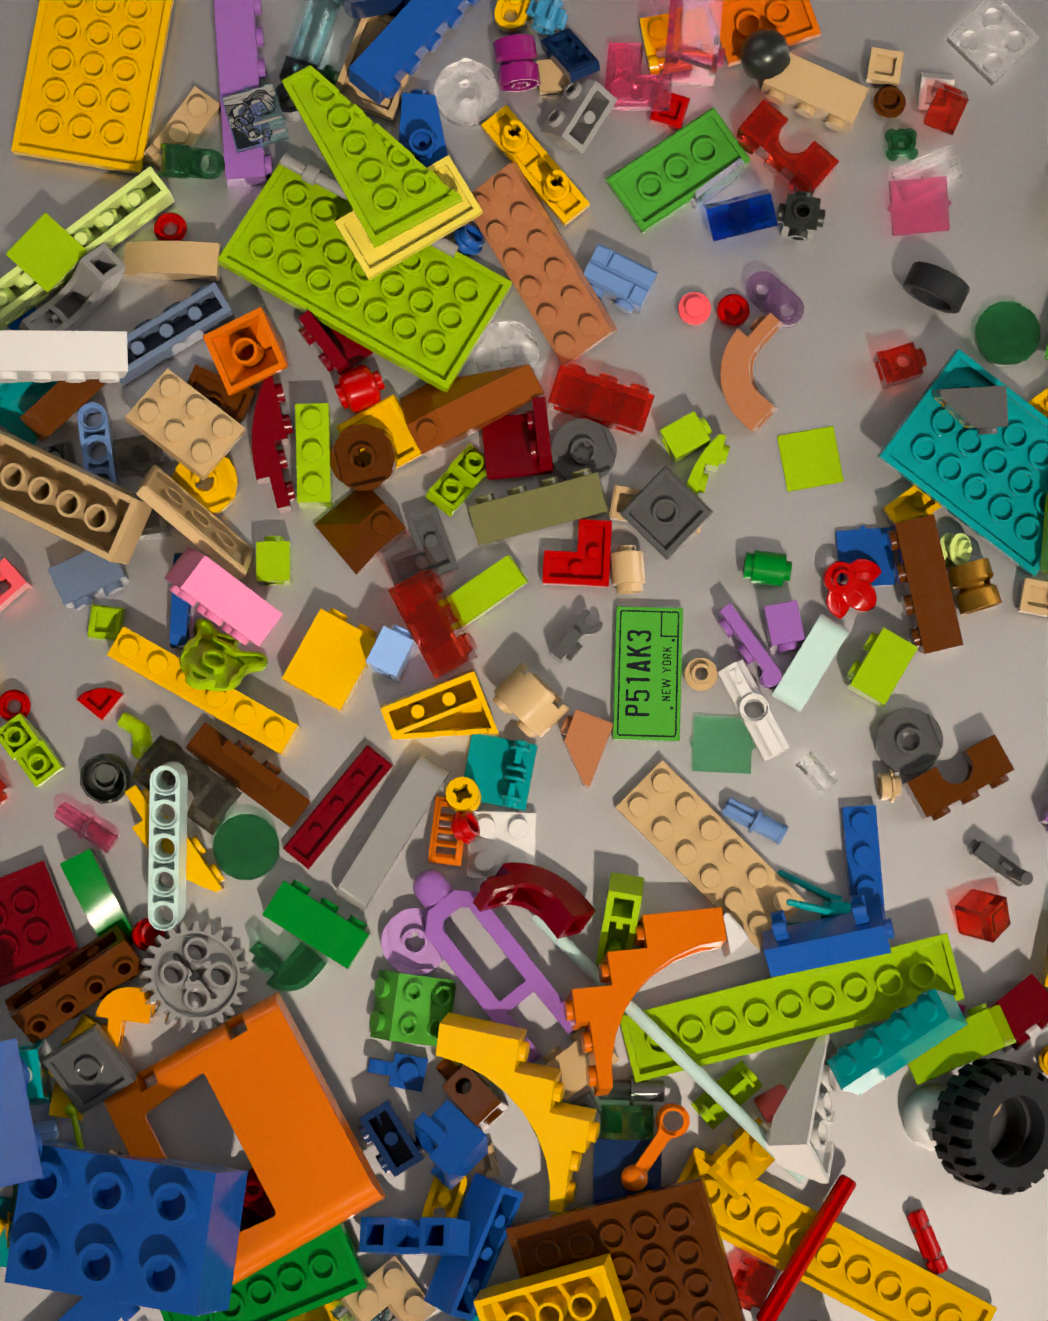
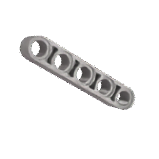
[335,755,450,911]

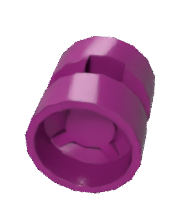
[493,34,541,92]

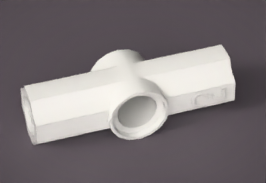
[717,659,790,762]

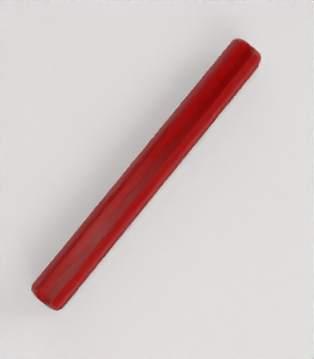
[756,1174,856,1321]

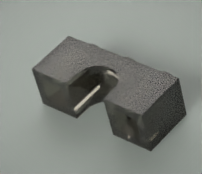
[113,435,173,541]
[132,735,242,835]

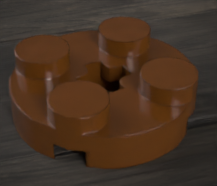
[330,424,398,491]

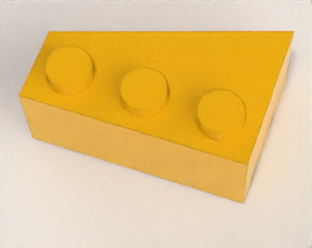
[380,669,499,740]

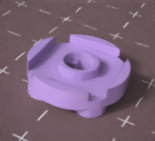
[381,908,448,975]

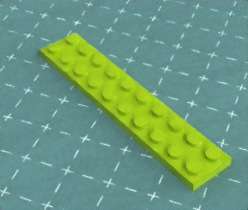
[620,933,965,1083]

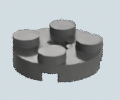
[551,418,617,481]
[875,707,943,775]

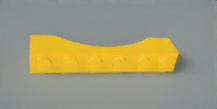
[107,626,301,757]

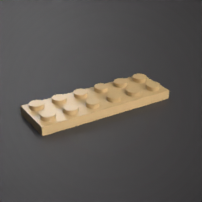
[615,760,806,949]

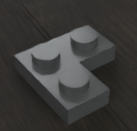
[385,505,459,591]

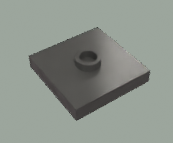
[619,465,714,560]
[41,1023,138,1114]

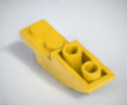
[125,785,225,893]

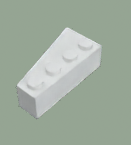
[0,330,128,383]

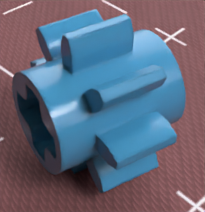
[526,0,568,36]

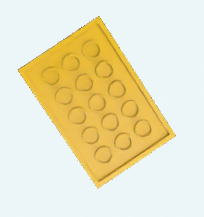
[11,0,174,175]

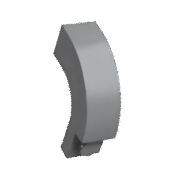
[19,243,127,331]

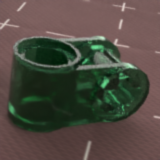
[158,143,225,179]

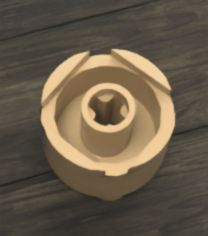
[492,662,570,738]

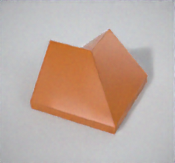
[203,307,289,396]

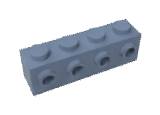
[119,282,236,386]

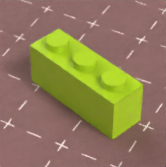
[295,403,333,509]
[908,1003,1016,1085]

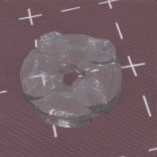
[434,58,500,126]
[474,321,539,373]

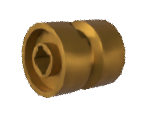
[947,558,1002,615]

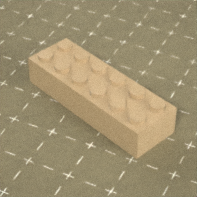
[0,429,152,565]

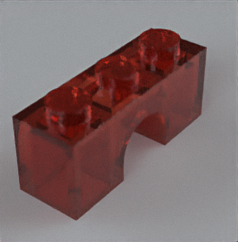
[736,99,839,195]

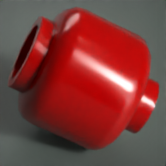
[334,364,385,413]

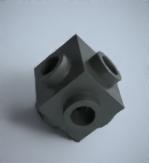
[776,191,825,241]

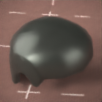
[740,29,791,80]
[80,753,131,804]

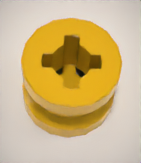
[445,777,482,813]

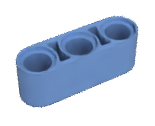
[77,402,120,486]

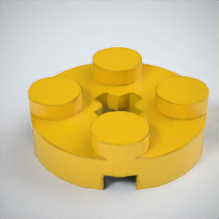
[172,457,239,515]

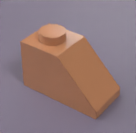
[560,709,614,788]

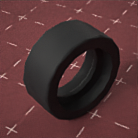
[903,261,970,314]

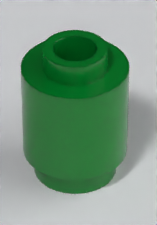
[742,550,792,587]

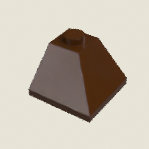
[314,490,407,575]

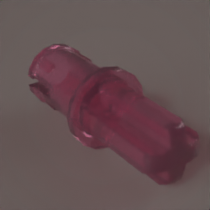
[54,802,119,854]

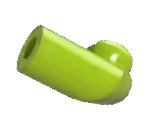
[117,711,154,760]

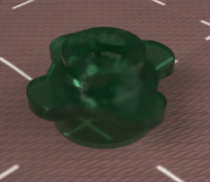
[884,128,918,161]

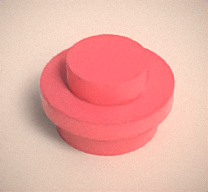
[678,292,711,325]

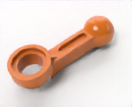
[621,1103,690,1192]

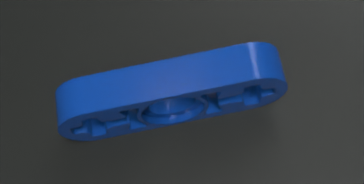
[170,553,191,649]

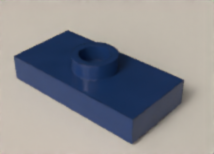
[540,28,600,83]

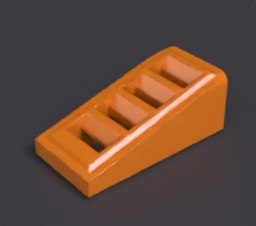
[428,796,464,867]

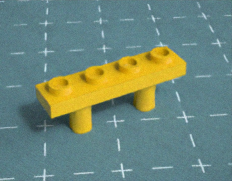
[481,105,590,227]

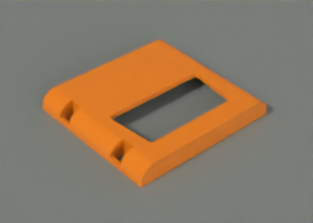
[104,992,386,1286]

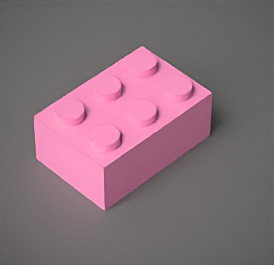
[164,546,283,647]

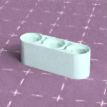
[771,614,849,712]

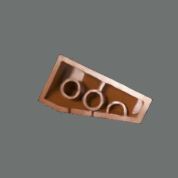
[400,364,545,457]

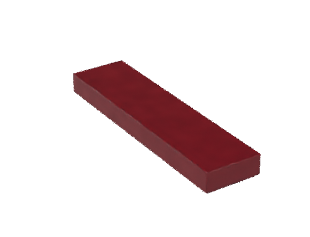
[283,745,393,870]

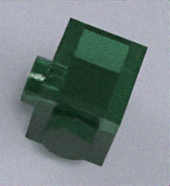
[601,1103,654,1141]

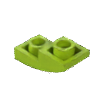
[686,434,730,495]
[425,444,486,518]
[0,713,66,787]

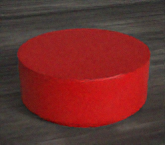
[716,294,750,329]

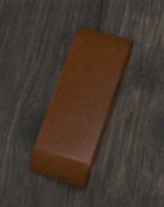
[20,379,106,442]

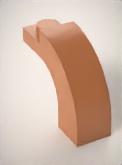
[720,312,784,433]

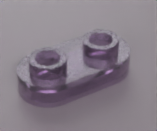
[746,271,804,328]

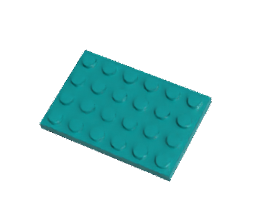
[877,349,1048,576]

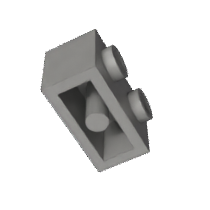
[541,78,618,154]

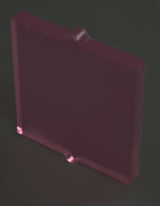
[887,176,951,236]

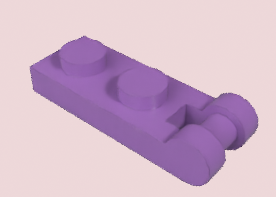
[717,603,782,689]

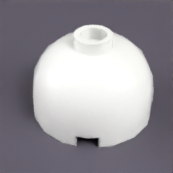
[902,1083,948,1151]

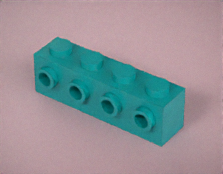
[827,989,968,1095]

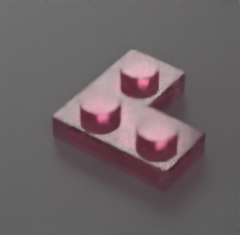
[605,43,672,111]

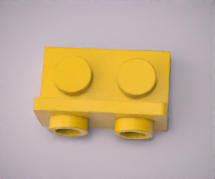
[707,1117,775,1200]

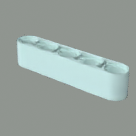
[148,761,188,931]

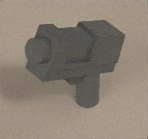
[967,838,1033,887]

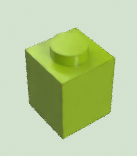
[658,411,712,464]
[256,536,292,585]

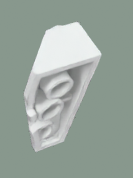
[766,1034,837,1184]

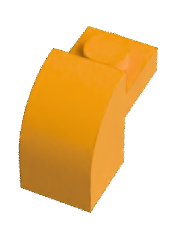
[95,987,156,1053]

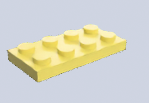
[334,155,483,280]

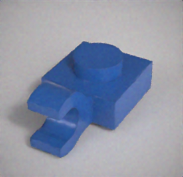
[367,1052,428,1092]

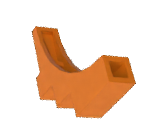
[563,907,727,1096]

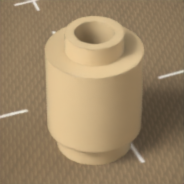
[611,545,646,594]

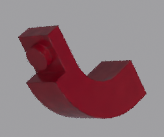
[473,862,596,939]

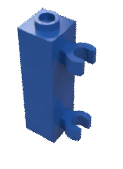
[762,893,895,978]

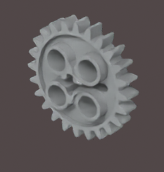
[139,921,250,1033]

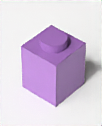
[762,600,805,653]

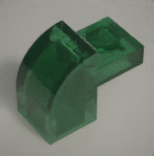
[249,940,329,991]

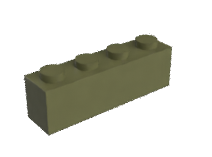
[468,468,609,546]

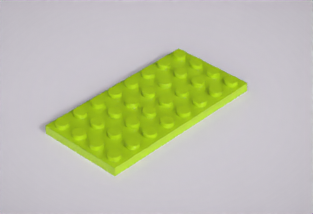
[217,163,513,392]

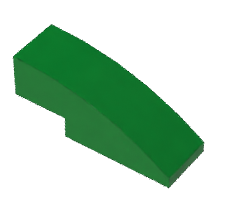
[60,849,133,943]

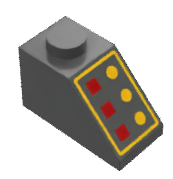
[932,386,1008,435]

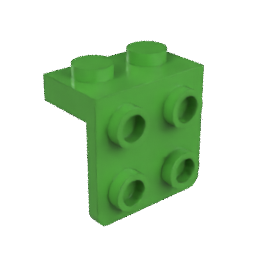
[369,970,456,1046]

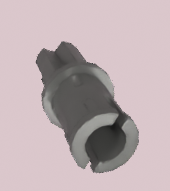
[597,1077,665,1104]

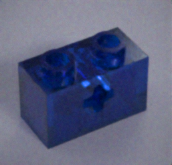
[703,189,778,241]

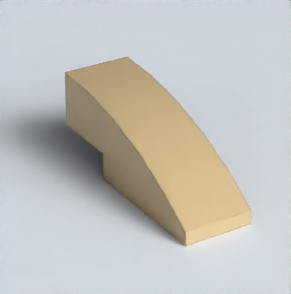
[123,241,223,282]

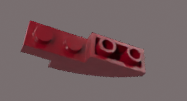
[252,376,296,513]

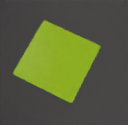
[6,213,87,292]
[777,426,844,492]

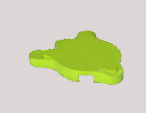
[179,619,268,692]

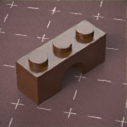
[903,734,1015,821]

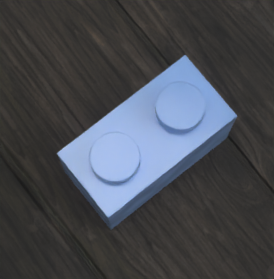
[366,624,416,683]

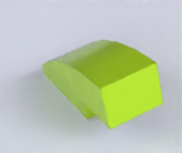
[422,555,529,643]

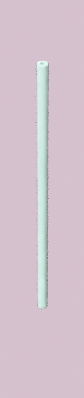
[531,914,805,1183]

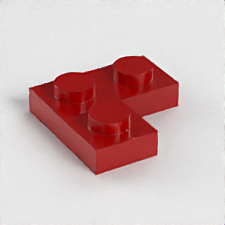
[542,519,612,588]

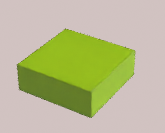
[87,604,126,641]

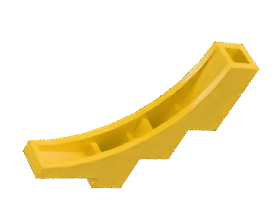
[435,1012,600,1213]

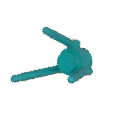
[777,870,851,926]

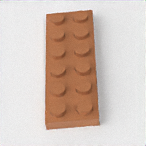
[472,162,618,366]

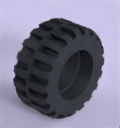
[932,1058,1048,1195]

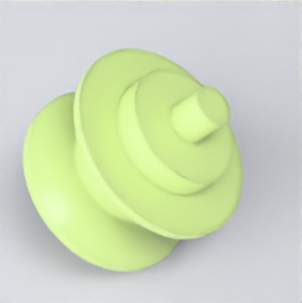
[940,533,972,566]

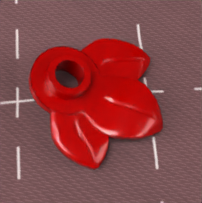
[823,558,881,619]

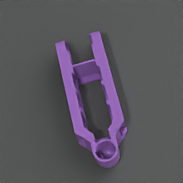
[413,870,574,1063]

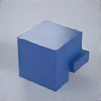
[414,1100,488,1191]

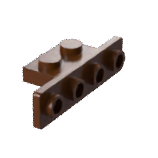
[186,723,310,827]

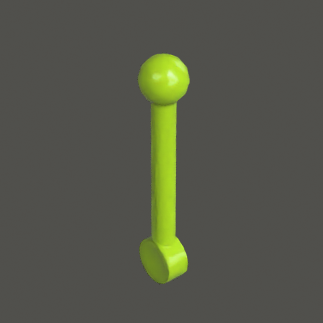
[65,1103,85,1149]

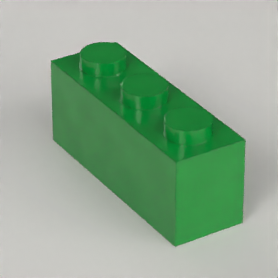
[262,879,371,969]

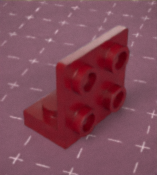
[482,396,553,480]

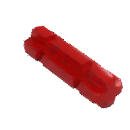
[906,1208,948,1275]

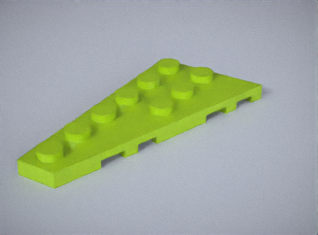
[281,65,463,248]

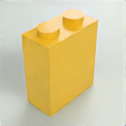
[281,608,377,713]

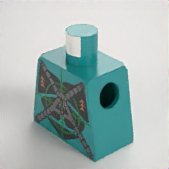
[18,1039,52,1106]

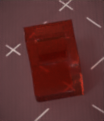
[923,80,969,136]
[954,889,1011,943]

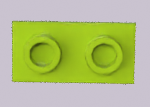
[691,1060,763,1130]

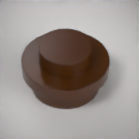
[873,86,906,119]

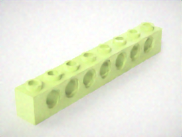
[0,166,175,330]

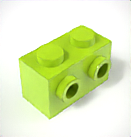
[846,627,918,708]

